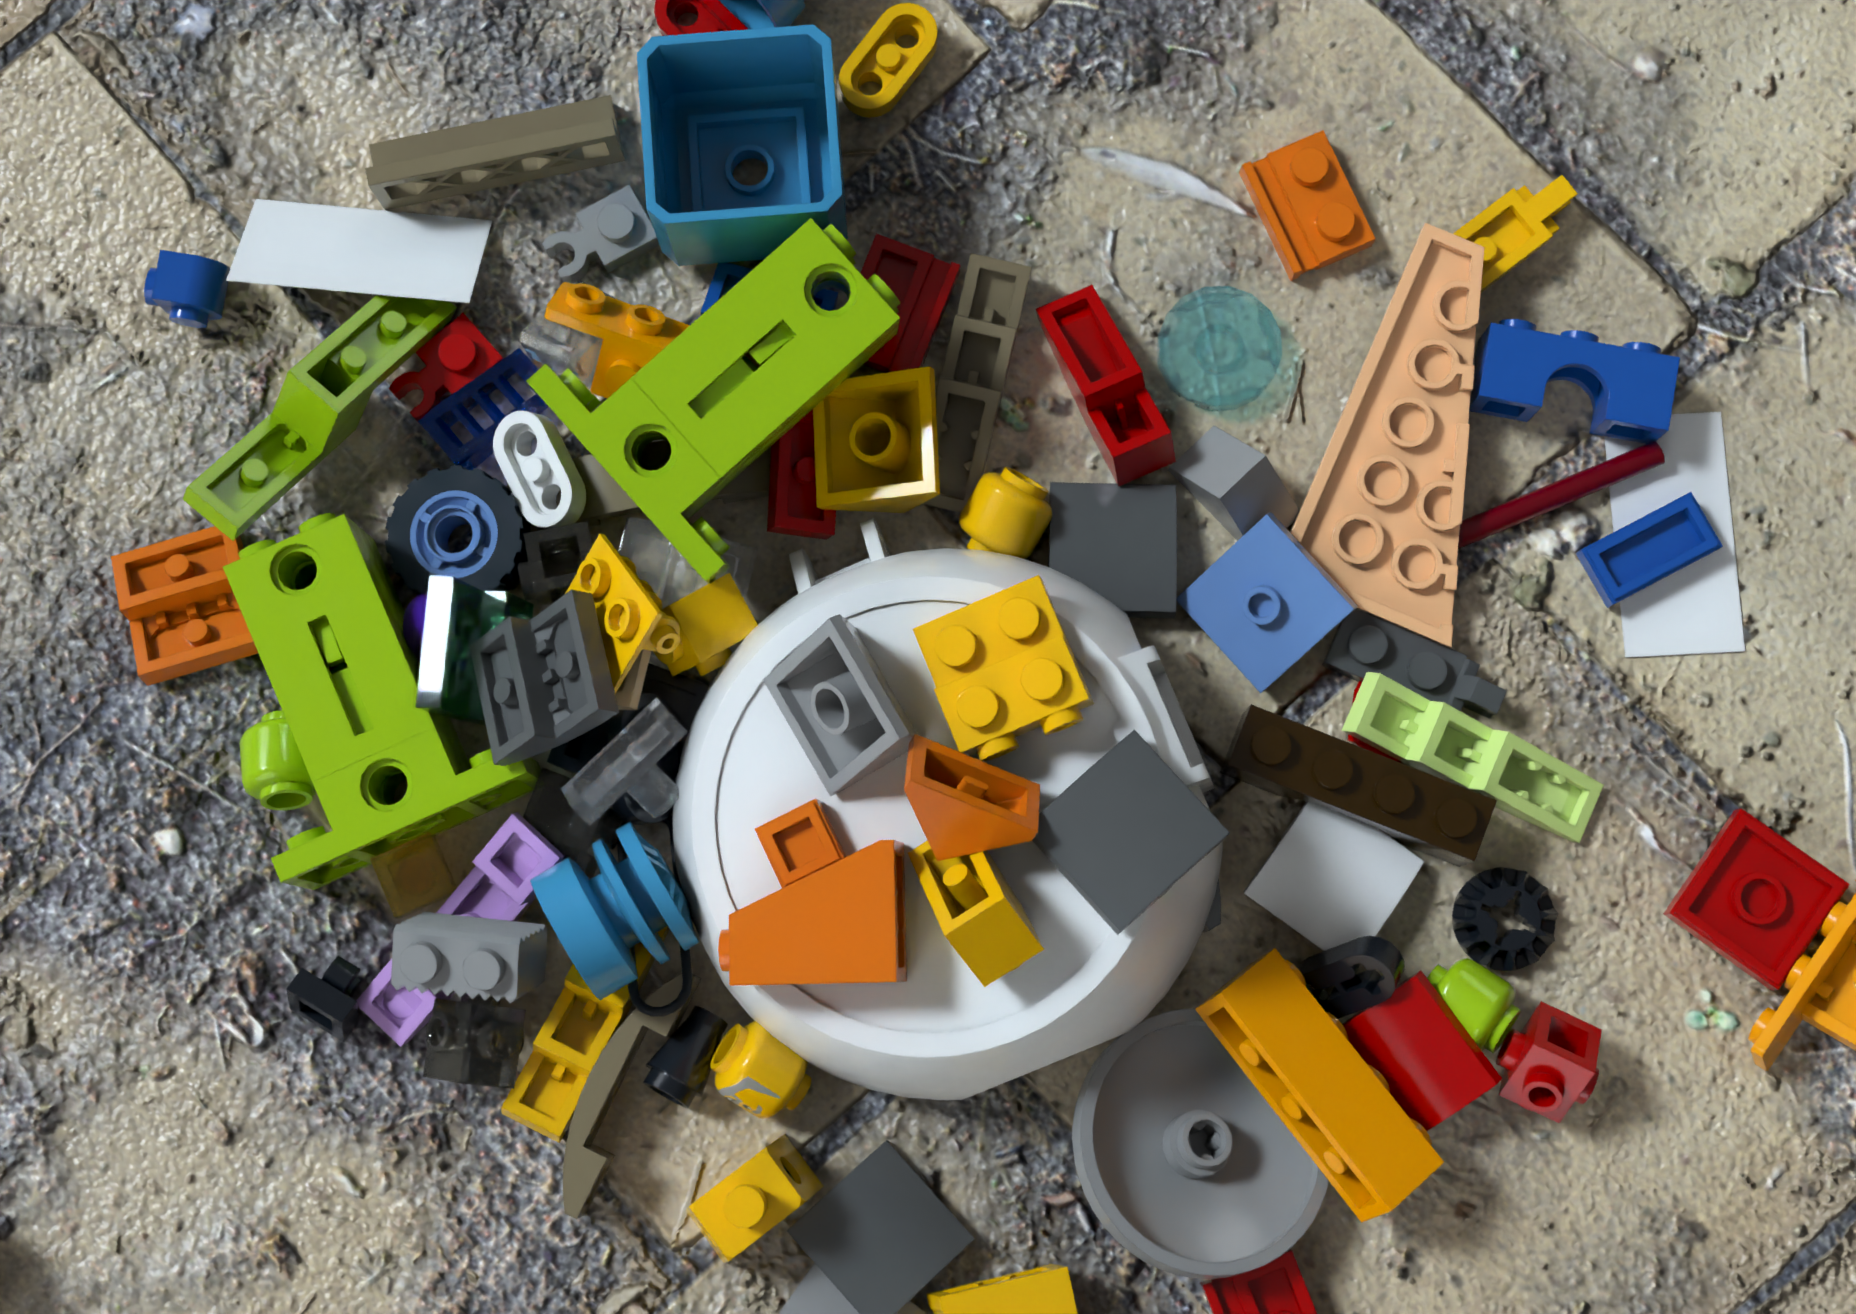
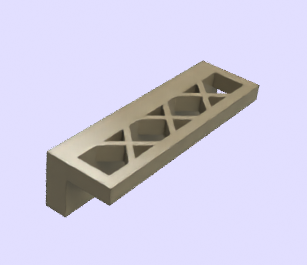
[365,95,625,210]

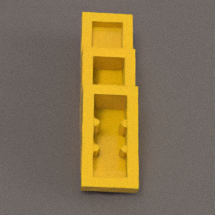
[501,926,670,1143]

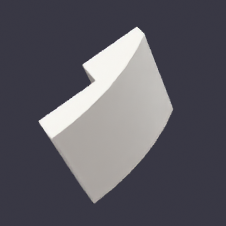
[1244,801,1425,951]

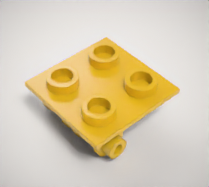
[565,533,680,694]

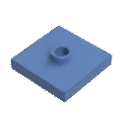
[1176,512,1358,693]

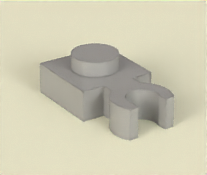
[542,184,659,283]

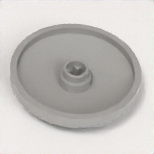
[1072,1008,1329,1279]

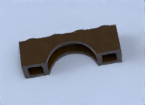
[1220,704,1497,867]

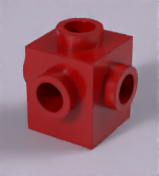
[1496,1001,1602,1123]

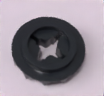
[1452,867,1559,971]

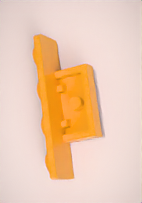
[544,282,690,399]
[1748,880,1856,1071]

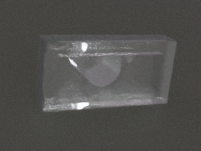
[561,697,688,826]

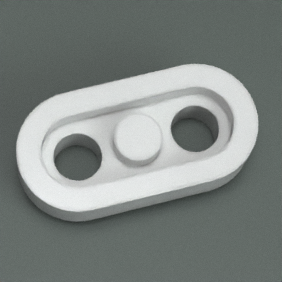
[493,411,586,530]

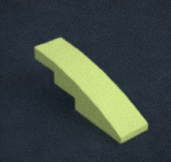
[1342,672,1604,843]

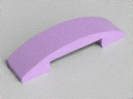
[356,812,564,1047]

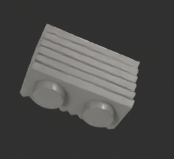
[391,912,547,1003]

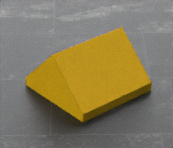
[813,366,940,513]

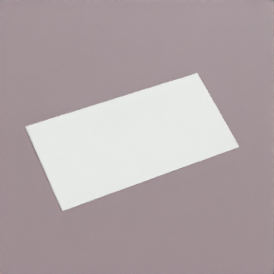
[226,199,492,303]
[1604,412,1745,658]

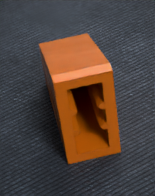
[718,840,907,986]

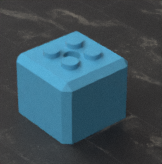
[637,24,848,266]

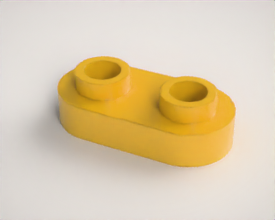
[839,3,938,118]

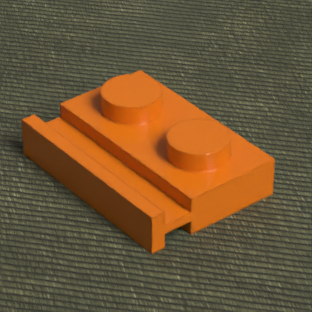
[1239,130,1376,281]

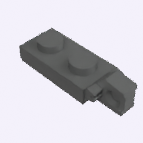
[1322,608,1507,719]

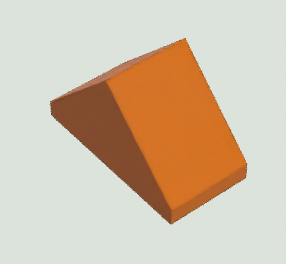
[904,734,1040,861]

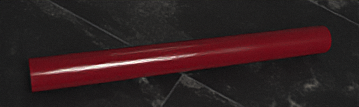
[1458,441,1665,549]

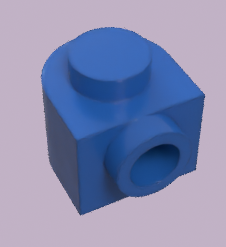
[144,250,230,328]

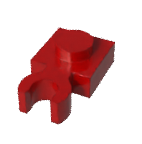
[389,313,507,424]

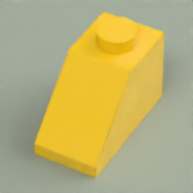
[907,840,1044,987]

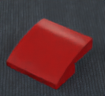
[1342,970,1502,1131]

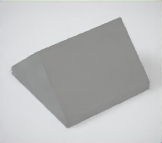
[763,614,918,796]

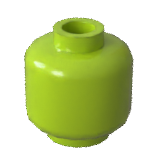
[240,710,317,811]
[1427,958,1521,1053]

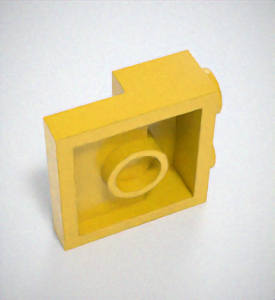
[913,575,1094,762]

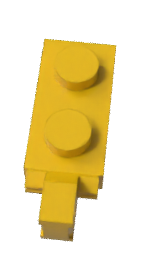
[1453,175,1578,293]

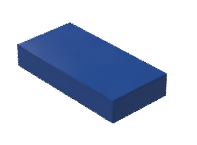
[1576,492,1723,608]

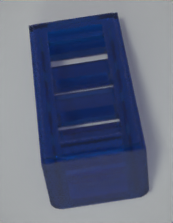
[418,348,549,470]

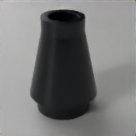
[643,1006,728,1108]

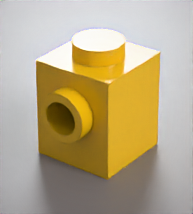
[653,573,758,676]

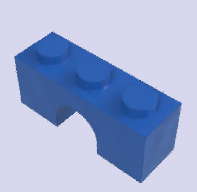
[1469,319,1680,444]

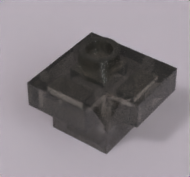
[523,767,626,879]

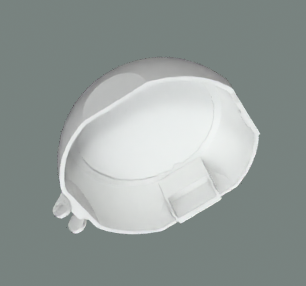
[672,518,1223,1101]

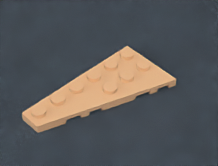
[1290,223,1484,648]

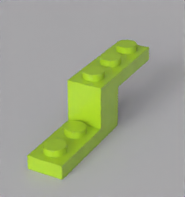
[183,295,457,541]

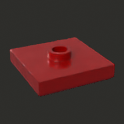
[1663,808,1850,991]

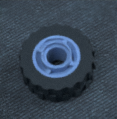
[385,465,534,605]

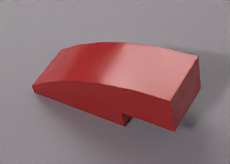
[1036,285,1176,486]

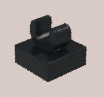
[286,955,361,1042]

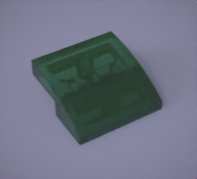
[415,576,534,726]

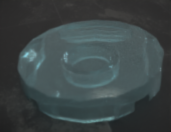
[1157,286,1282,411]

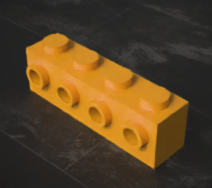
[1195,948,1444,1223]

